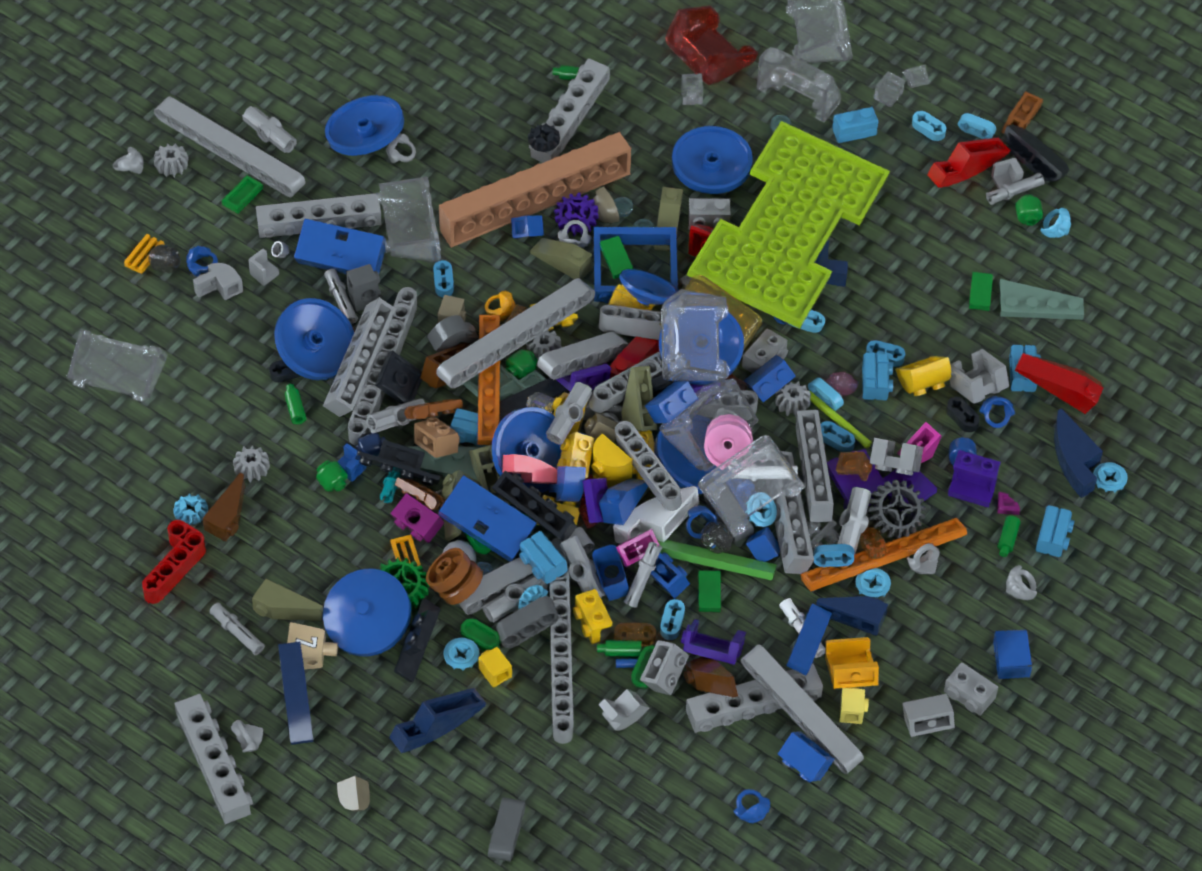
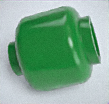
[1015,195,1044,226]
[506,349,537,380]
[316,460,348,492]

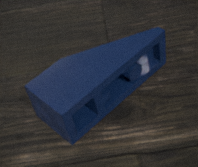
[816,596,888,636]

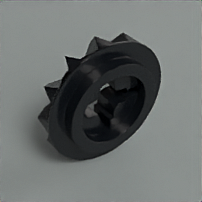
[528,123,560,152]

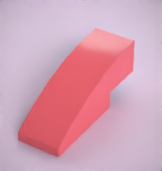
[502,454,557,484]

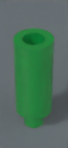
[552,65,580,80]
[284,384,306,425]
[997,516,1021,557]
[597,640,641,657]

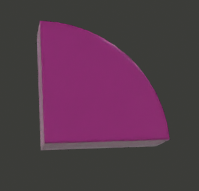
[998,491,1020,515]

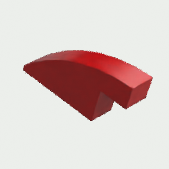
[927,137,1011,188]

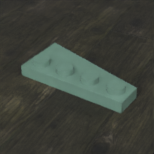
[999,279,1084,320]
[406,446,481,481]

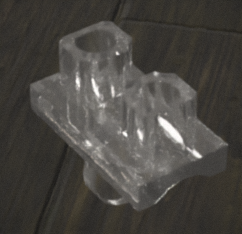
[806,519,840,557]

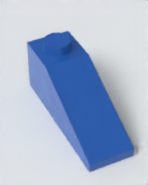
[599,478,648,525]

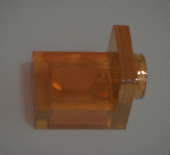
[836,452,872,481]

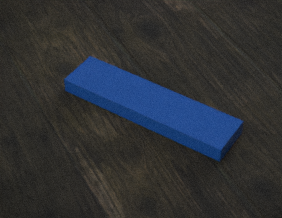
[786,603,832,676]

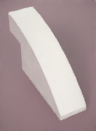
[613,486,699,544]

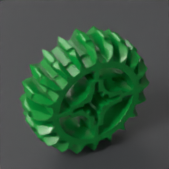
[377,557,429,611]

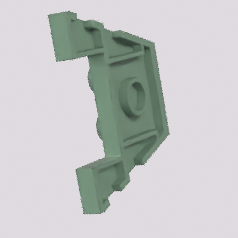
[463,365,547,401]

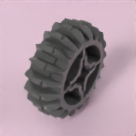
[867,480,926,539]

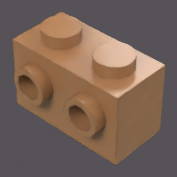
[414,417,460,458]

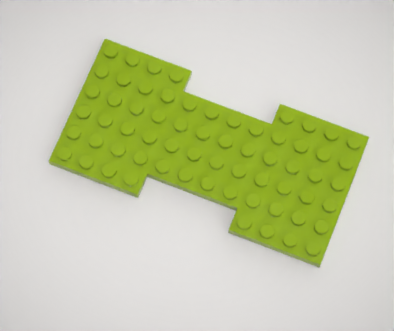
[687,121,890,329]

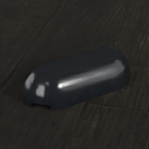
[1005,125,1069,182]
[499,379,570,423]

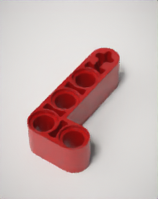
[142,520,206,604]

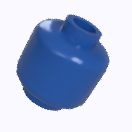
[949,437,977,466]

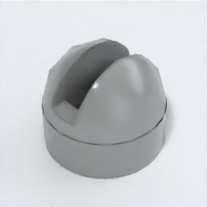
[271,241,289,258]

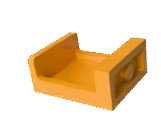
[825,637,879,689]

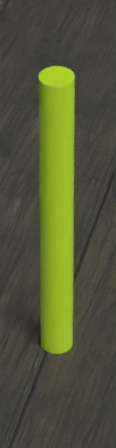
[810,391,872,449]

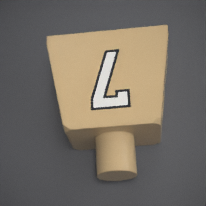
[287,623,338,669]

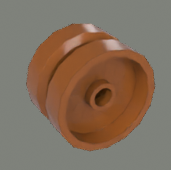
[426,548,483,605]

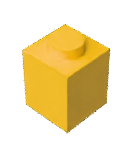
[478,647,512,688]

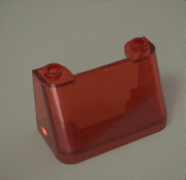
[666,6,759,85]

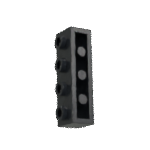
[492,471,578,542]

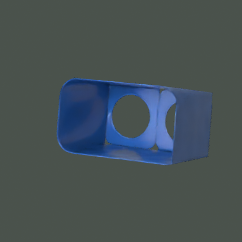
[592,545,629,601]
[993,630,1032,679]

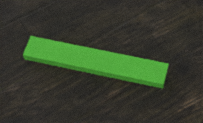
[657,540,777,580]

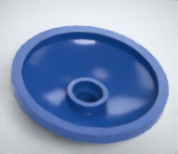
[619,269,680,305]

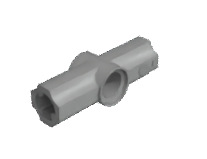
[243,106,297,153]
[546,382,592,445]
[366,398,425,433]
[838,487,872,554]
[559,536,606,598]
[483,575,548,623]

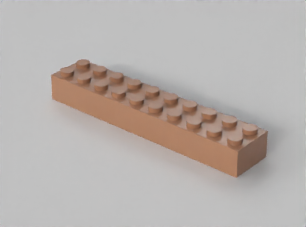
[439,132,631,247]

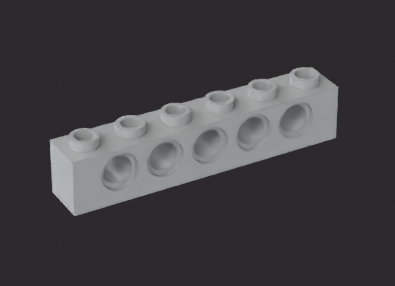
[529,58,610,163]
[256,193,381,238]
[323,297,396,417]
[795,410,833,522]
[766,451,814,574]
[686,664,823,733]
[175,694,253,824]

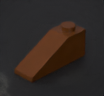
[420,342,470,388]
[203,472,245,542]
[684,656,738,697]

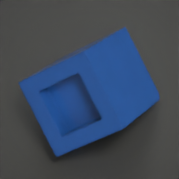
[511,216,544,238]
[338,443,366,482]
[746,526,780,562]

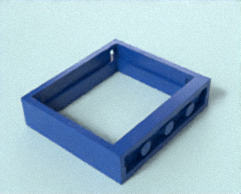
[594,227,678,303]

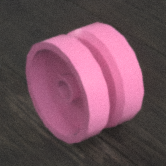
[704,414,753,469]

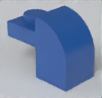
[549,466,586,502]

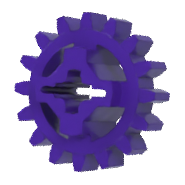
[554,192,599,236]

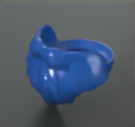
[186,246,218,277]
[979,396,1015,428]
[686,505,717,539]
[734,789,771,823]

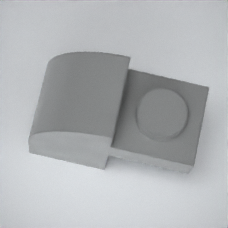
[193,263,243,300]
[599,689,649,731]

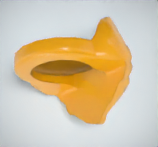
[484,291,515,321]

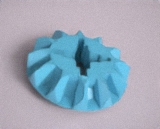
[1093,462,1128,493]
[173,493,208,525]
[745,493,777,527]
[856,568,891,599]
[518,585,548,609]
[443,638,479,671]

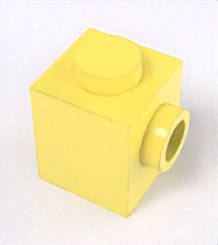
[840,687,869,724]

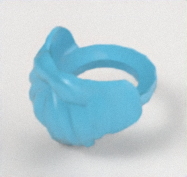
[1041,208,1071,238]

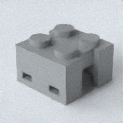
[950,349,1009,403]
[870,438,924,475]

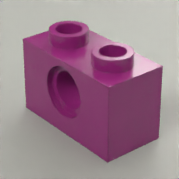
[390,493,444,543]

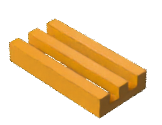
[124,234,165,274]
[390,535,421,566]

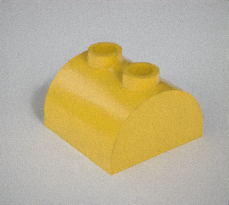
[895,356,951,396]
[591,434,633,489]

